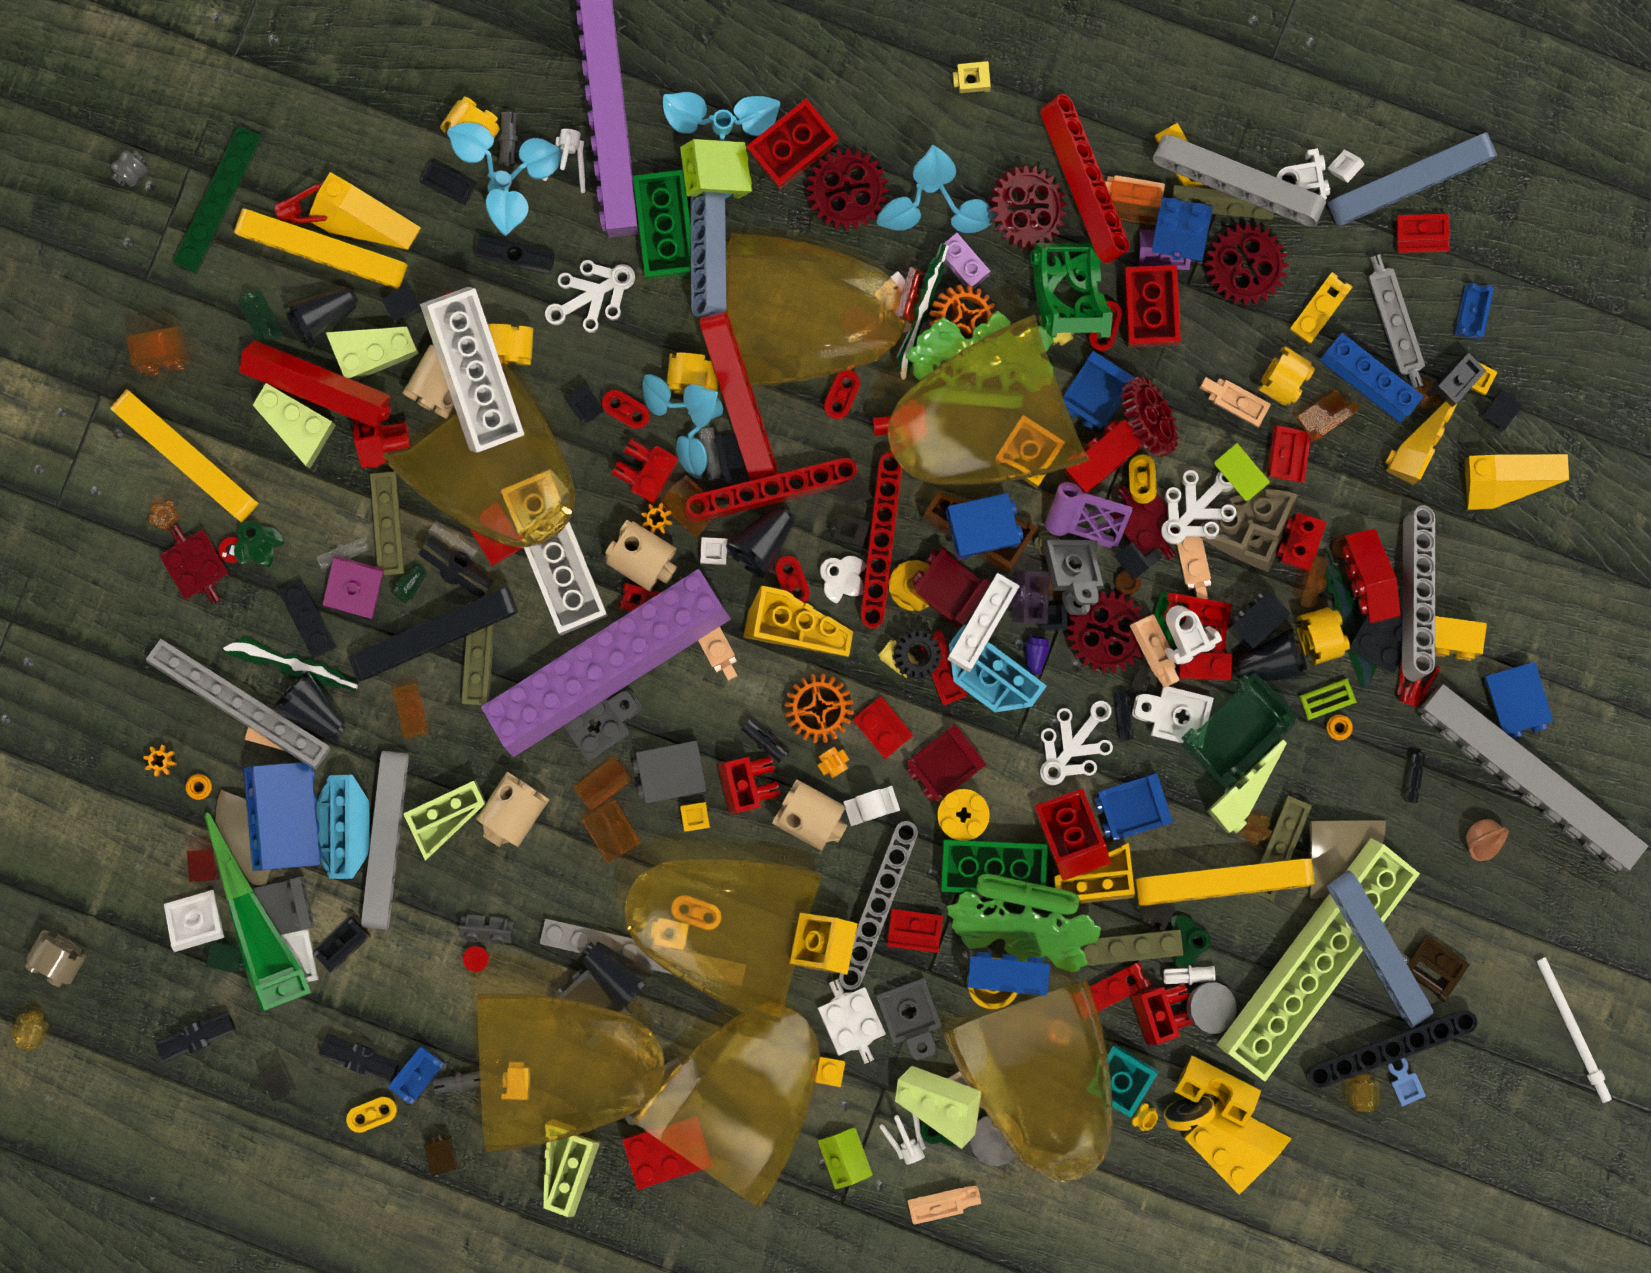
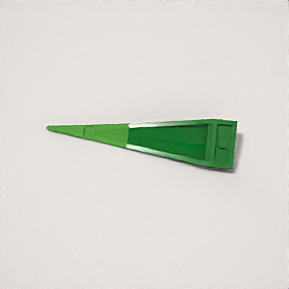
[205,813,311,1012]

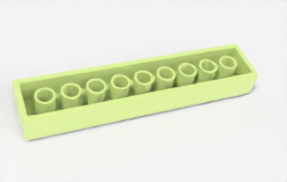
[1217,838,1420,1081]

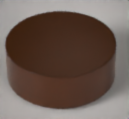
[1331,534,1347,561]
[1115,570,1141,596]

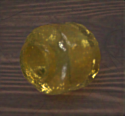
[11,1010,49,1051]
[1347,1074,1381,1112]

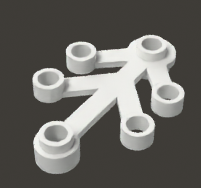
[545,260,635,333]
[1161,470,1236,544]
[1040,701,1113,785]

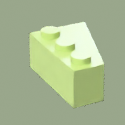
[326,327,419,381]
[253,383,336,469]
[404,780,486,861]
[895,1066,981,1149]
[544,1125,600,1217]

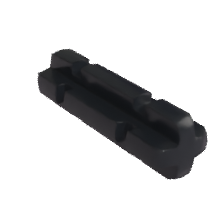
[1114,691,1134,741]
[1404,752,1425,803]

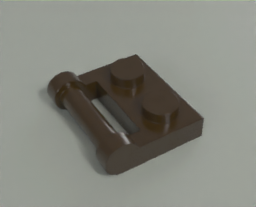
[1406,935,1470,1003]

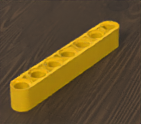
[233,209,408,289]
[110,389,259,523]
[1136,859,1315,906]

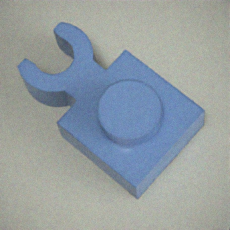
[1387,1058,1426,1107]

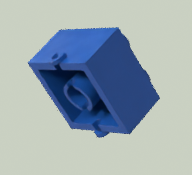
[1151,197,1213,261]

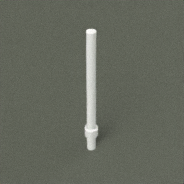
[1536,957,1612,1103]

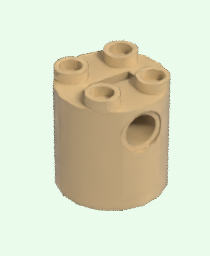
[402,345,454,419]
[604,520,677,591]
[476,772,550,847]
[772,779,848,851]

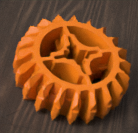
[929,285,995,339]
[785,674,854,743]

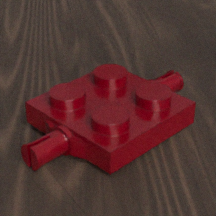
[1111,485,1179,561]
[159,525,230,605]

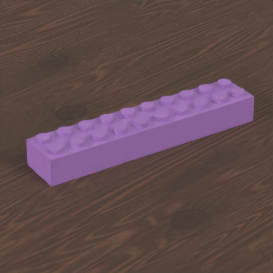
[576,0,639,238]
[481,569,731,757]

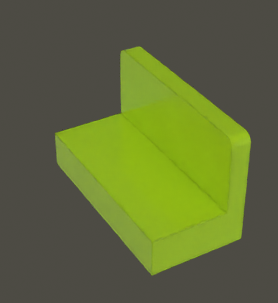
[1214,443,1270,501]
[818,1127,872,1190]

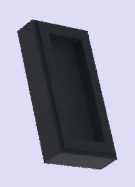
[420,159,477,206]

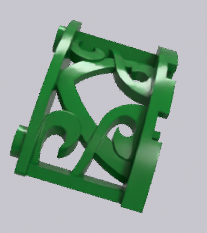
[1030,242,1113,337]

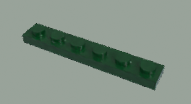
[172,125,263,275]

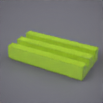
[1299,678,1357,721]

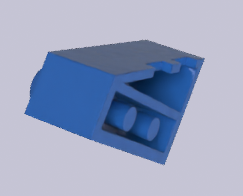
[967,951,1050,996]

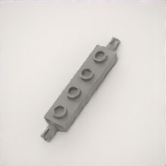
[1368,254,1425,389]

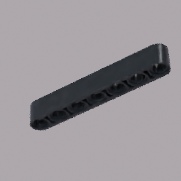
[348,588,518,682]
[1306,1010,1478,1088]

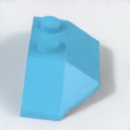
[949,624,1047,713]
[316,775,369,879]

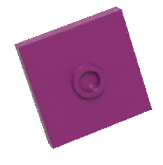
[323,555,385,619]

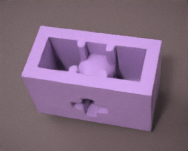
[944,233,990,289]

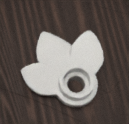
[820,556,867,603]

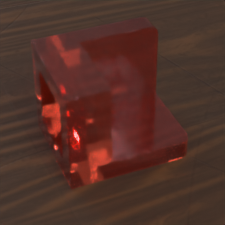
[187,849,219,882]

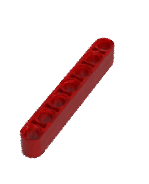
[1041,94,1130,264]
[700,311,778,481]
[861,452,902,629]
[684,458,857,523]

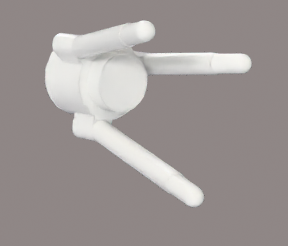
[543,129,585,193]
[879,1114,926,1165]

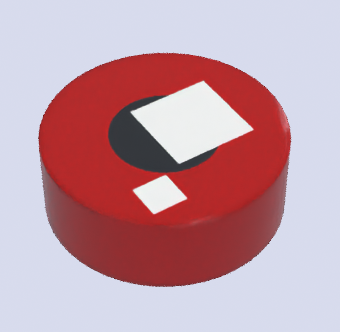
[219,537,239,563]

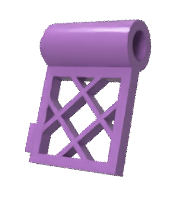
[1045,482,1133,548]

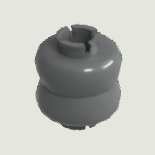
[110,150,148,187]

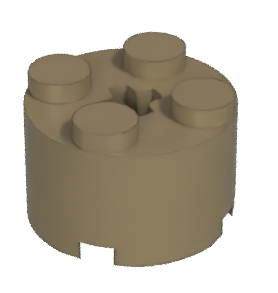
[25,930,87,987]

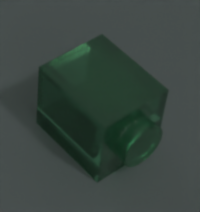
[206,941,245,974]

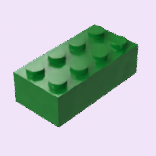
[633,170,691,282]
[941,840,1047,893]

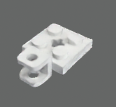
[1131,686,1214,748]

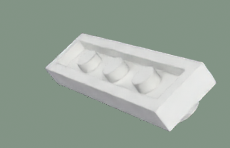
[947,573,1019,672]

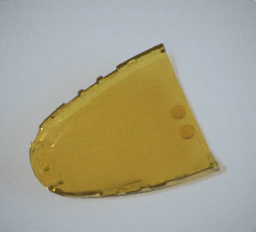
[726,233,906,387]
[888,315,1089,485]
[383,362,576,547]
[625,858,823,1025]
[943,980,1112,1182]
[477,993,664,1152]
[632,1004,820,1208]

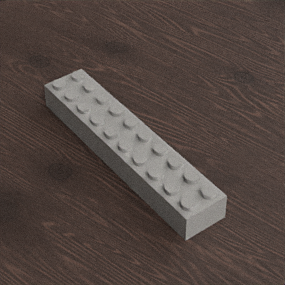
[1417,684,1648,871]

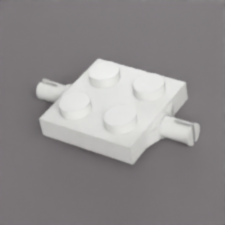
[817,979,886,1064]

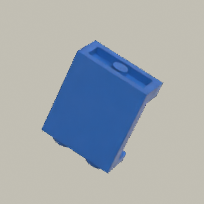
[1058,351,1134,433]
[945,493,1023,561]
[1482,662,1553,738]
[1094,773,1173,842]

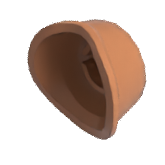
[1466,819,1509,861]

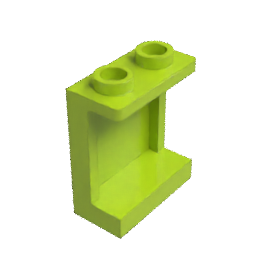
[680,139,752,198]

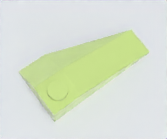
[1207,740,1287,833]

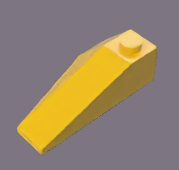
[309,172,421,250]
[1385,401,1457,485]
[1465,454,1569,510]
[743,586,853,657]

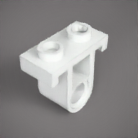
[1276,149,1330,200]
[1165,605,1222,664]
[843,786,900,826]

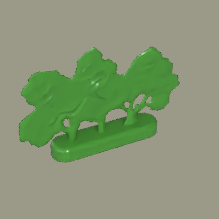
[906,311,1054,409]
[947,874,1101,972]

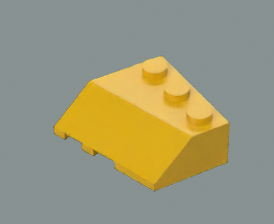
[1182,1101,1292,1195]

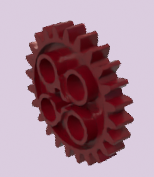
[806,148,889,232]
[987,165,1068,249]
[1205,223,1289,307]
[1121,376,1179,457]
[1066,591,1147,674]

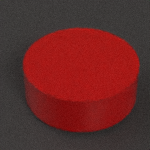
[463,946,489,972]

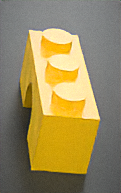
[1174,1056,1261,1127]

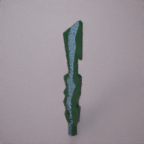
[1319,553,1376,689]

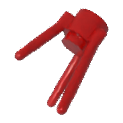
[275,182,327,225]
[1396,660,1440,708]

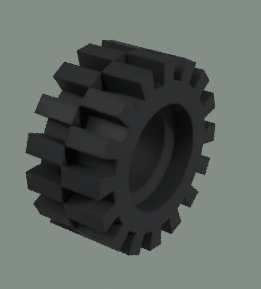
[892,631,942,679]

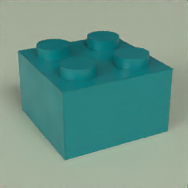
[1086,1044,1160,1118]

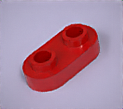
[1089,301,1122,352]
[824,370,860,420]
[602,390,650,430]
[775,556,810,603]

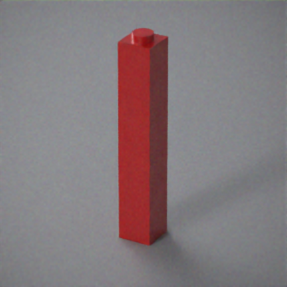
[239,340,391,428]

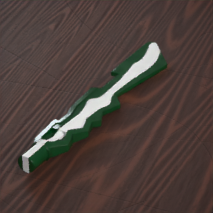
[896,243,949,380]
[223,636,359,692]

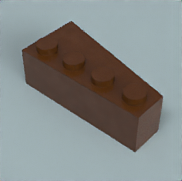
[922,492,1038,575]

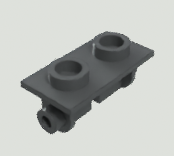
[459,914,513,945]

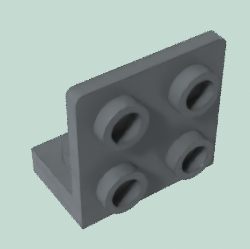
[253,877,314,935]

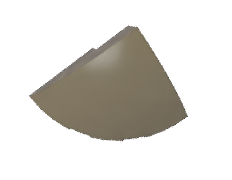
[1200,489,1297,572]
[216,790,273,887]
[1309,820,1386,899]

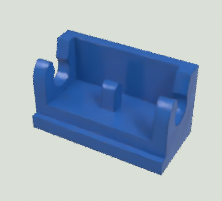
[1454,283,1494,340]
[388,1046,445,1104]

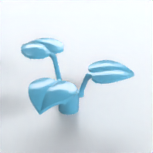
[663,92,780,199]
[447,123,562,236]
[876,145,994,233]
[642,374,723,479]

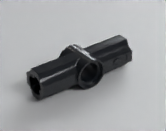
[475,235,555,275]
[418,536,494,599]
[155,1011,236,1063]
[319,1034,400,1083]

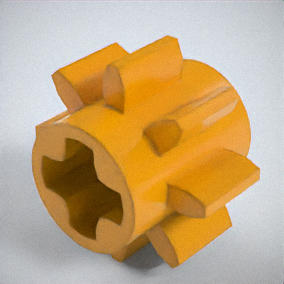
[641,503,672,534]
[143,745,177,777]
[817,747,849,778]

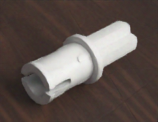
[1163,965,1215,985]

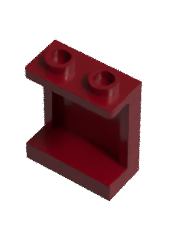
[909,547,991,628]
[905,724,987,803]

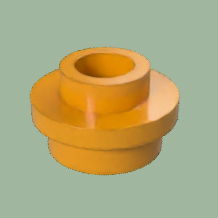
[1326,715,1353,740]
[186,774,212,800]

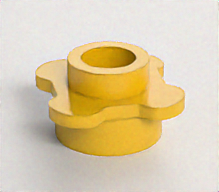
[1132,1103,1158,1131]

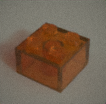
[126,326,190,376]

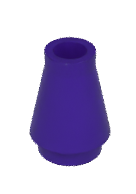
[1025,636,1051,675]

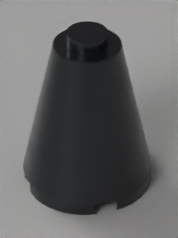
[283,286,358,349]
[726,506,794,578]
[1234,628,1308,682]
[272,671,345,740]
[581,941,653,1011]

